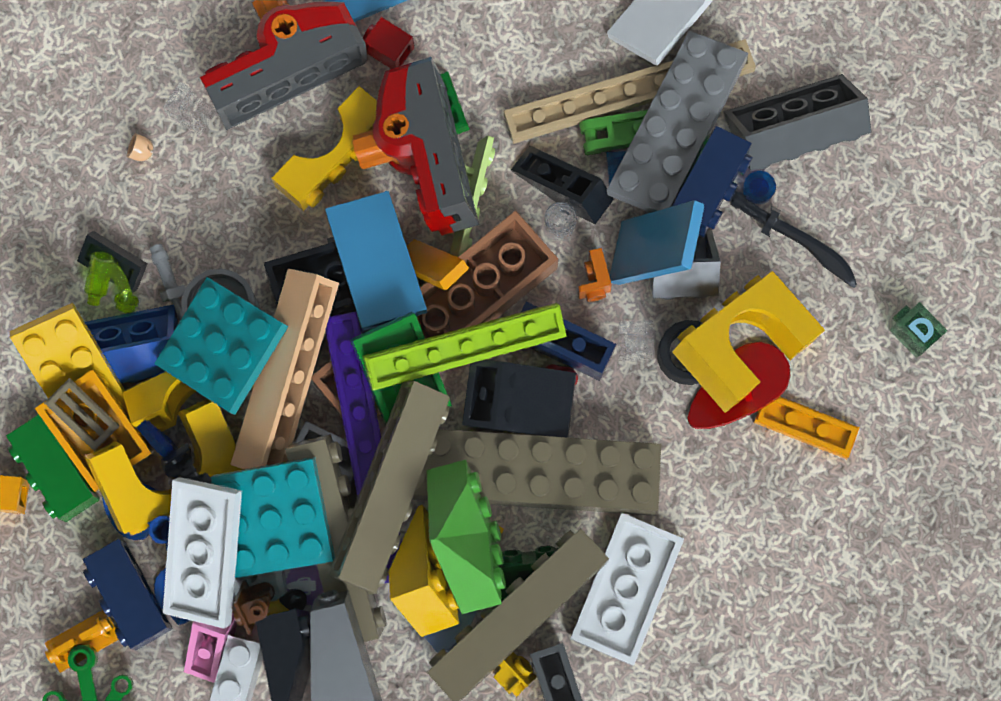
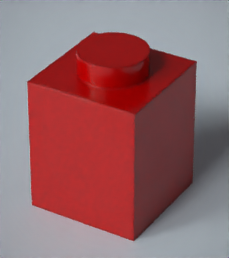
[363,17,414,69]

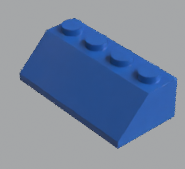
[85,304,178,383]

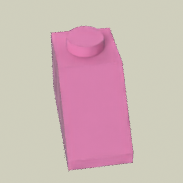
[184,612,237,683]

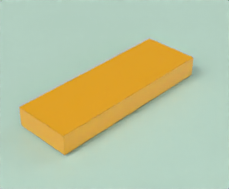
[407,239,469,290]
[753,396,859,459]

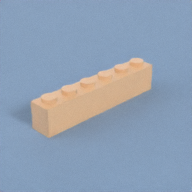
[231,269,339,469]

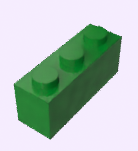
[6,414,100,522]

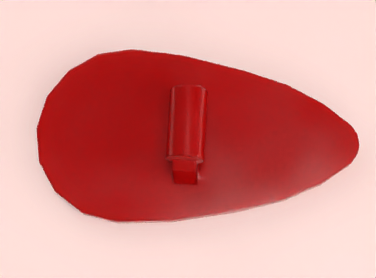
[688,342,791,429]

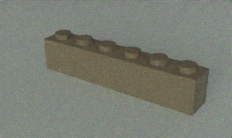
[328,381,450,593]
[285,434,386,642]
[427,528,609,701]

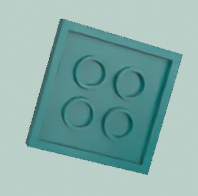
[154,277,289,415]
[211,457,335,578]

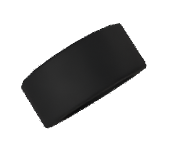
[657,320,702,385]

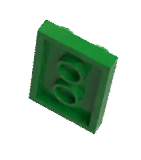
[350,312,452,426]

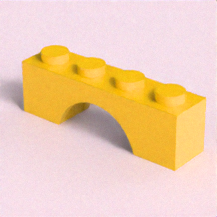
[272,86,377,212]
[122,371,254,439]

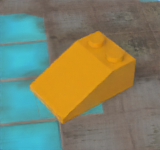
[35,369,153,492]

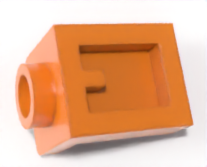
[578,248,612,302]

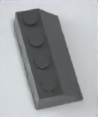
[724,74,872,171]

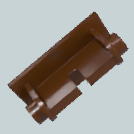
[232,580,275,634]

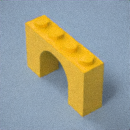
[672,271,825,413]
[84,398,244,535]

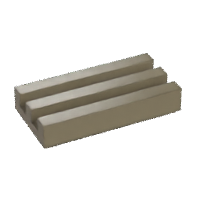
[45,378,119,451]

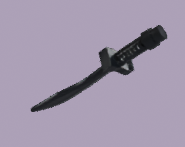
[730,191,857,288]

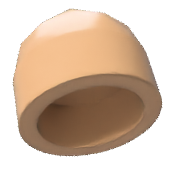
[127,133,153,161]

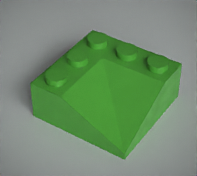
[427,460,506,614]

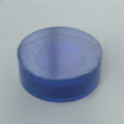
[742,171,776,204]

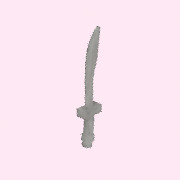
[150,244,186,321]

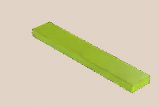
[363,303,567,391]

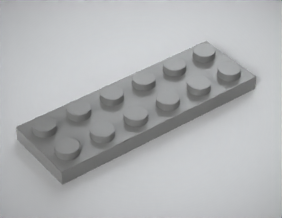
[607,31,748,213]

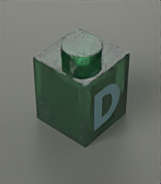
[890,302,948,358]

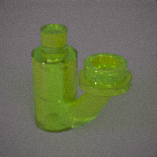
[84,252,139,313]

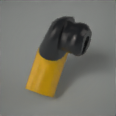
[267,589,307,616]

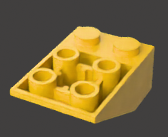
[389,505,459,637]

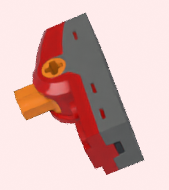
[200,0,368,130]
[352,57,479,236]

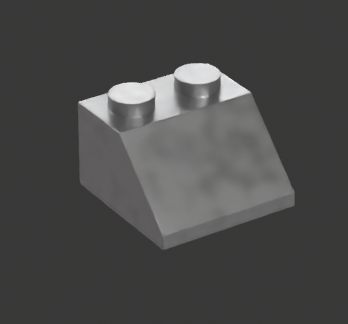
[650,229,721,300]

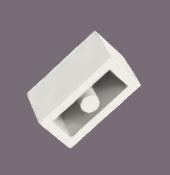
[210,635,263,701]

